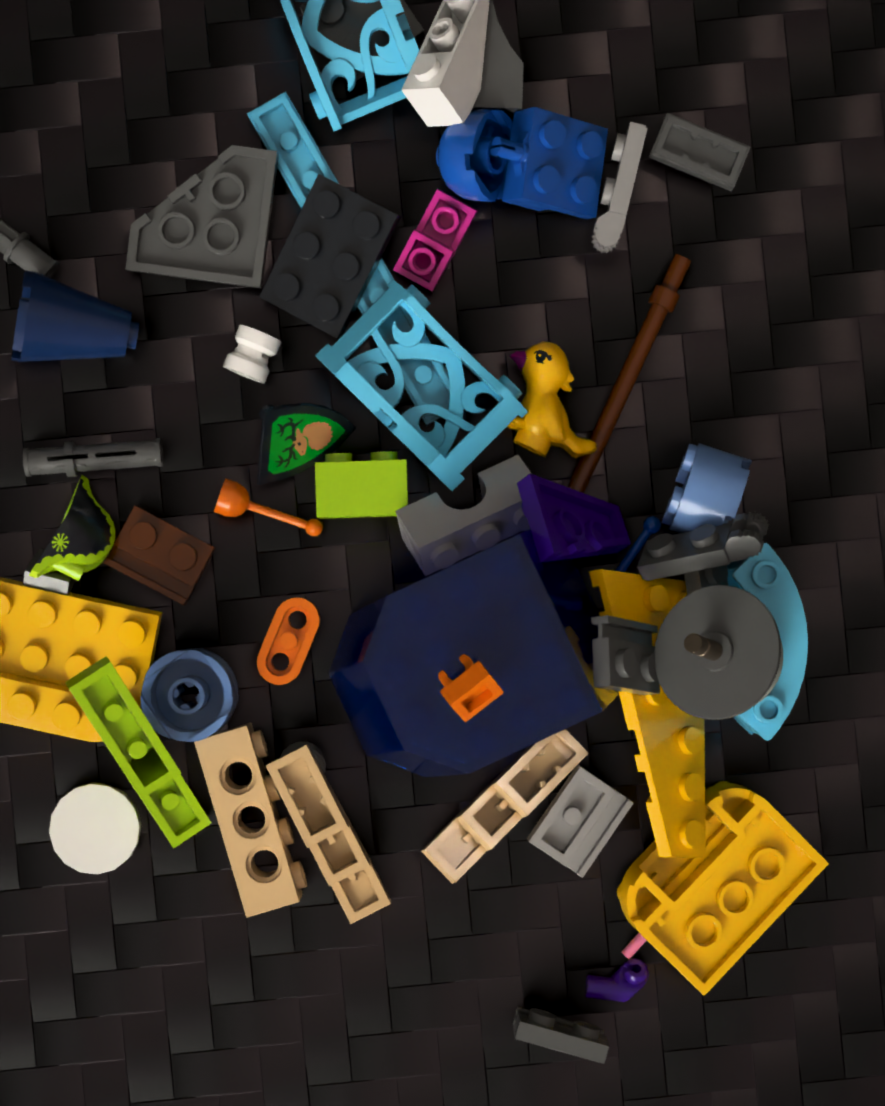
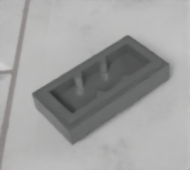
[648,112,751,192]

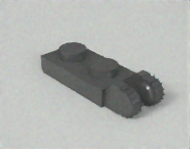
[637,512,769,581]

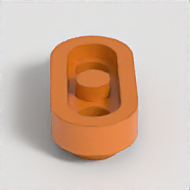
[257,597,321,685]

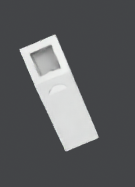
[401,0,490,127]

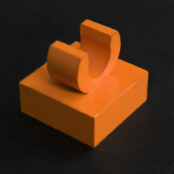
[438,654,504,723]

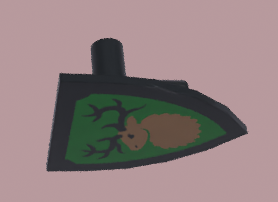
[257,403,356,485]

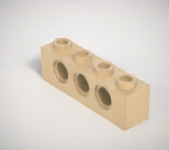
[194,722,307,918]

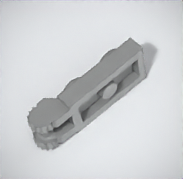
[591,122,648,254]

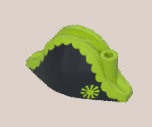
[29,475,115,581]

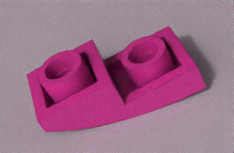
[393,189,478,292]

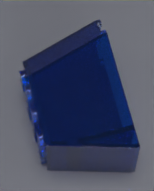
[328,529,619,777]

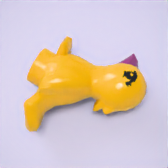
[507,341,597,458]

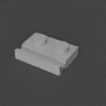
[527,764,634,878]

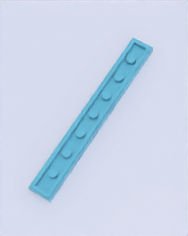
[247,91,450,426]

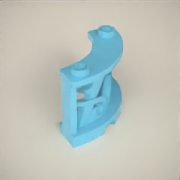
[280,0,419,131]
[315,279,528,491]
[727,543,808,741]

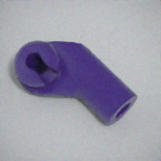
[585,958,649,1002]

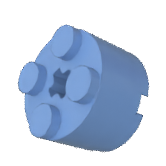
[662,443,752,533]
[141,648,239,742]

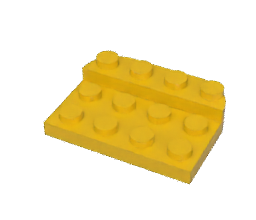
[0,577,163,742]
[617,781,829,996]

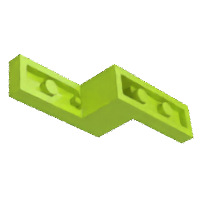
[65,656,212,849]

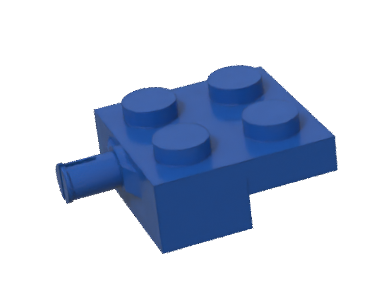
[490,107,608,219]

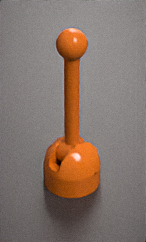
[214,478,323,536]

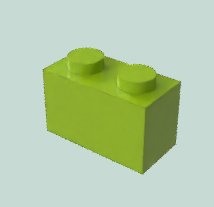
[315,452,409,519]

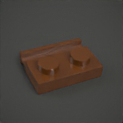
[104,505,216,606]

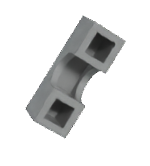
[396,455,532,576]

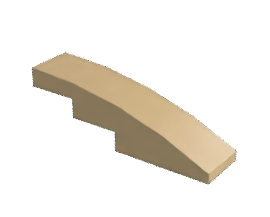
[421,721,589,884]
[266,744,391,924]

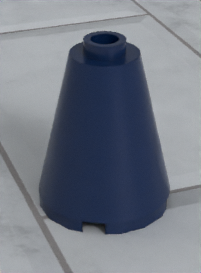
[11,270,139,362]

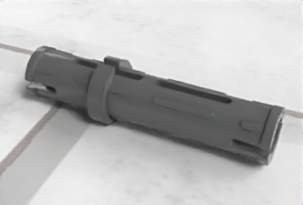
[23,438,164,477]

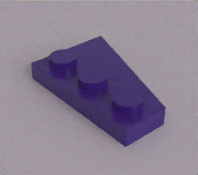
[517,473,631,563]

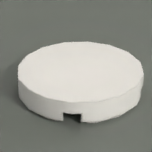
[49,782,142,875]

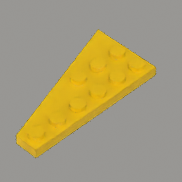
[589,569,706,858]

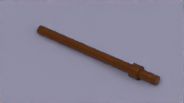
[567,254,691,493]

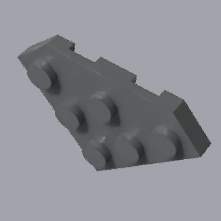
[125,145,279,289]

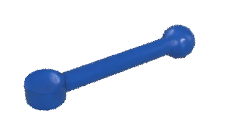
[615,516,661,572]

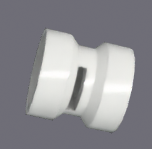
[223,324,282,384]

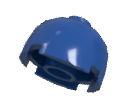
[436,109,513,202]

